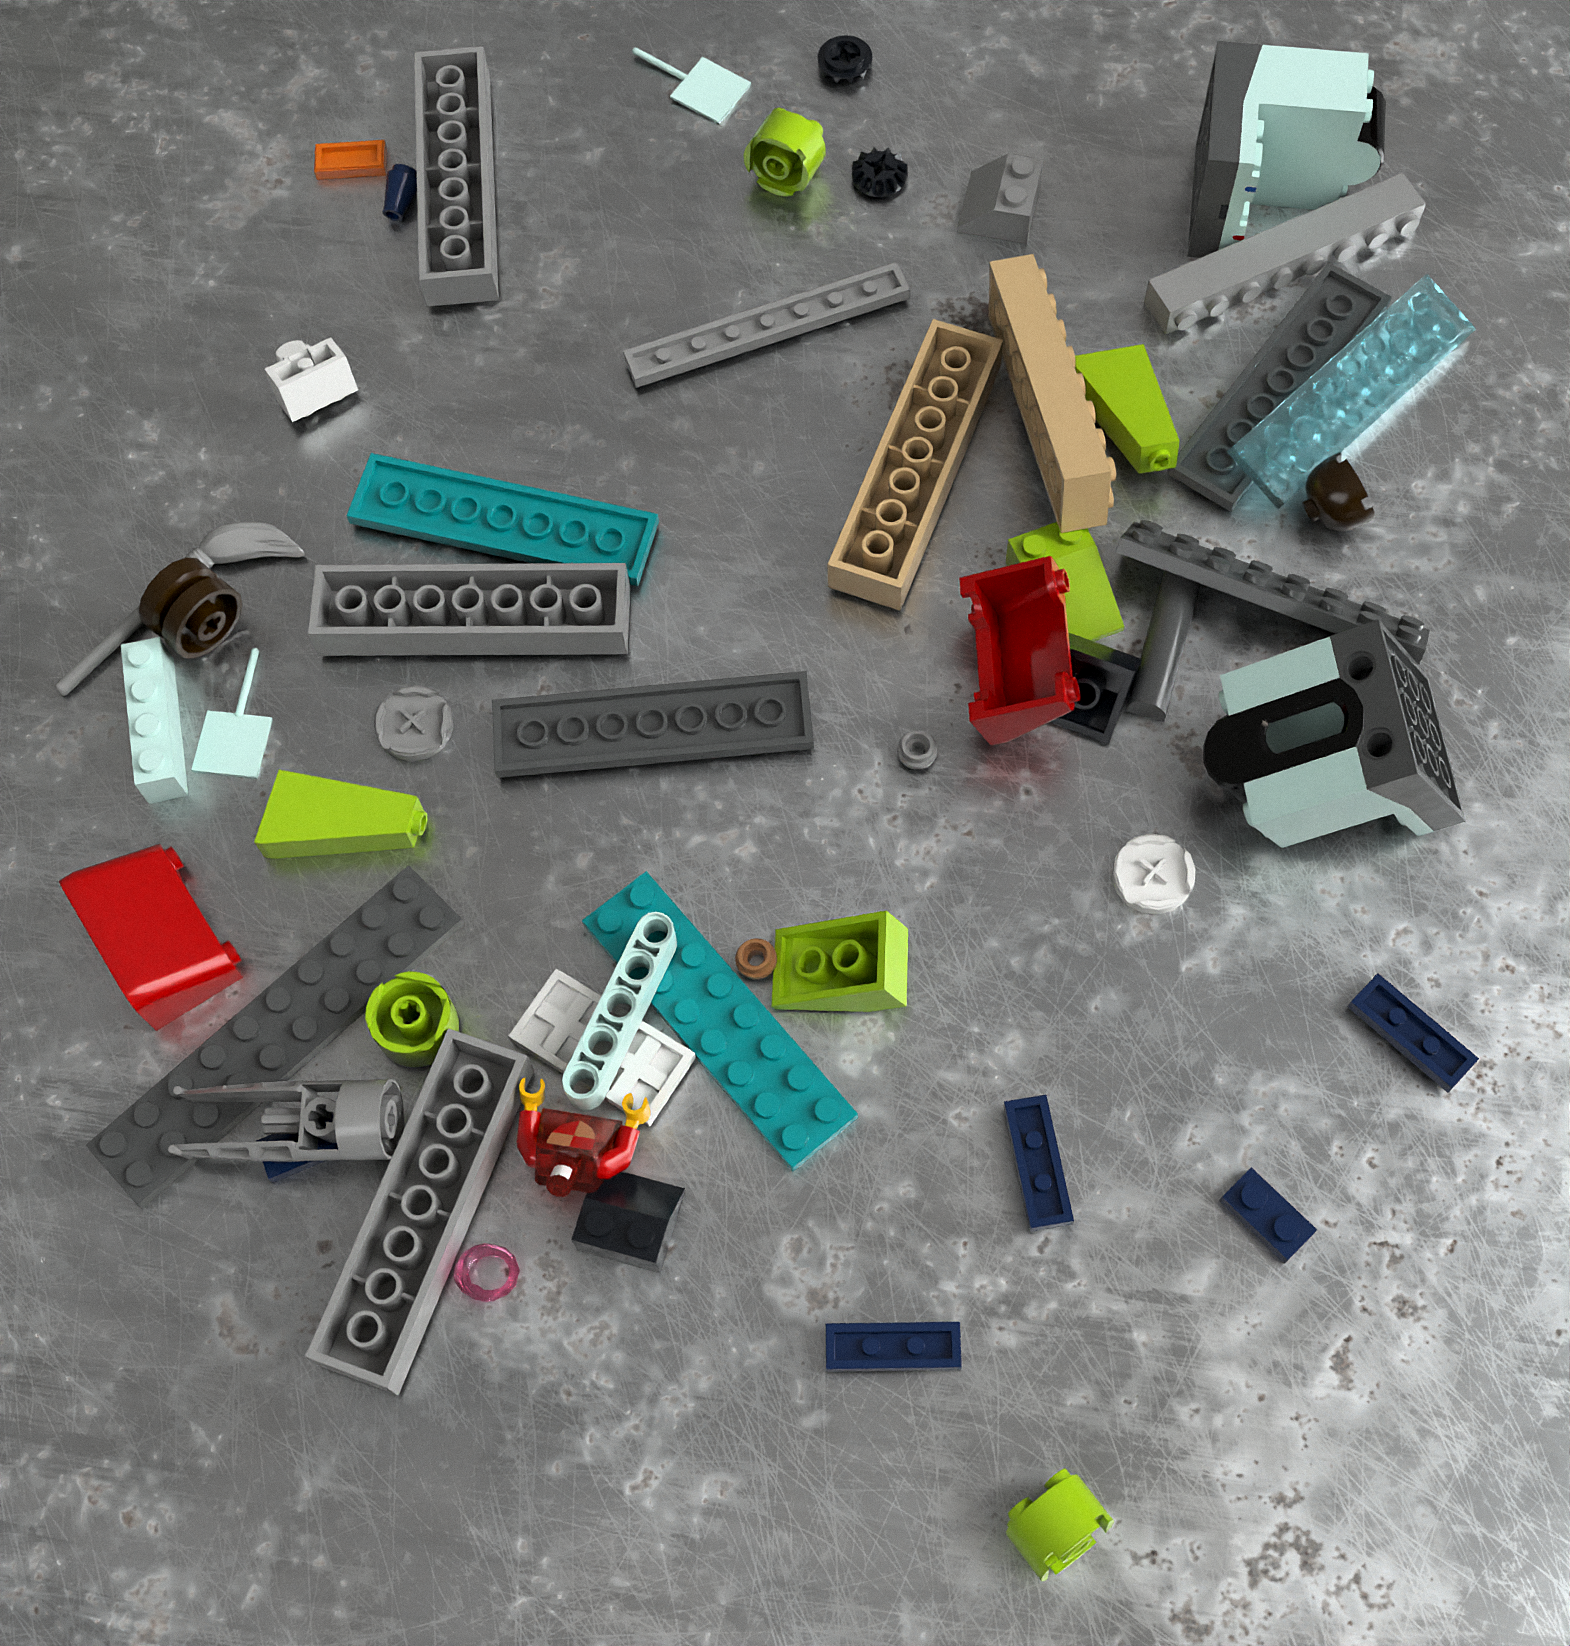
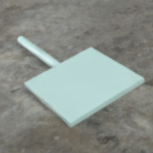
[632,48,751,124]
[192,648,272,779]

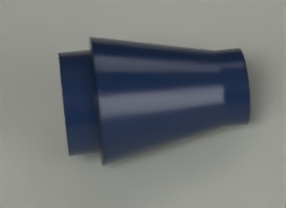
[382,164,417,221]

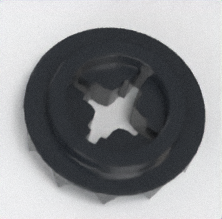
[818,35,873,84]
[851,147,908,197]

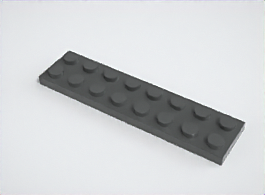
[1167,262,1392,512]
[1115,520,1430,664]
[492,671,814,778]

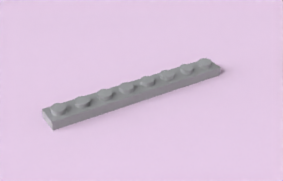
[623,262,910,388]

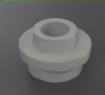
[897,730,937,770]

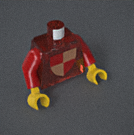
[517,1077,651,1197]

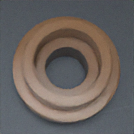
[735,938,777,980]

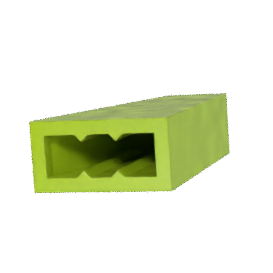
[1075,344,1179,474]
[254,769,427,859]

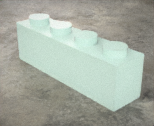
[121,637,189,804]

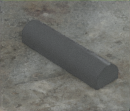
[1126,571,1201,721]

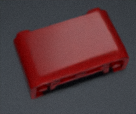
[959,556,1080,746]
[59,843,243,1031]

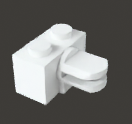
[264,337,358,422]

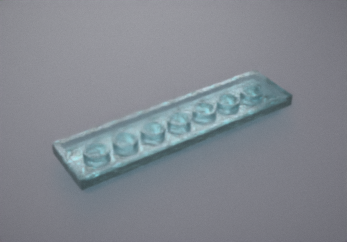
[1227,274,1476,509]

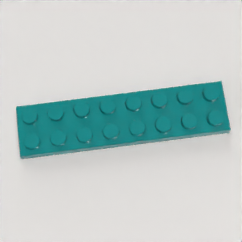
[346,453,659,586]
[582,871,858,1172]

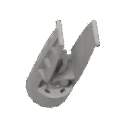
[168,1079,404,1162]

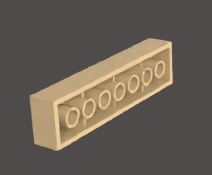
[989,254,1116,533]
[827,319,1004,611]

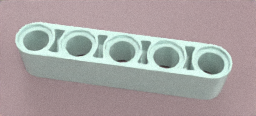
[562,912,677,1111]

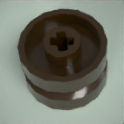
[139,558,243,658]

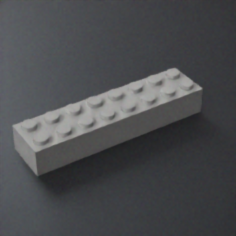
[414,46,499,307]
[308,563,630,656]
[305,1028,534,1395]

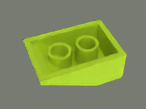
[1005,522,1125,642]
[772,910,908,1012]

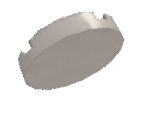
[374,685,454,762]

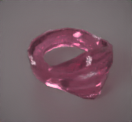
[453,1243,520,1302]

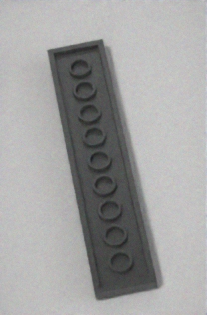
[86,865,464,1209]

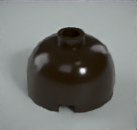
[1302,452,1376,532]

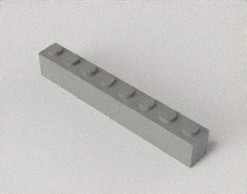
[1144,172,1426,335]

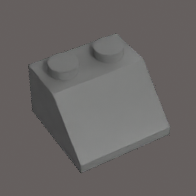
[957,153,1044,244]

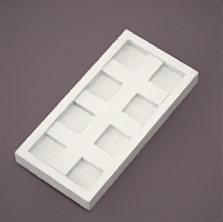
[508,968,696,1127]

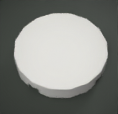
[1112,833,1196,915]

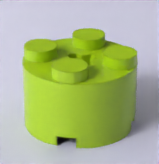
[743,107,826,197]
[365,971,459,1067]
[1005,1468,1114,1582]

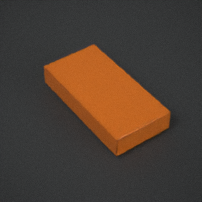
[314,140,387,180]

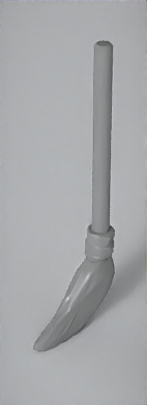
[55,522,305,696]

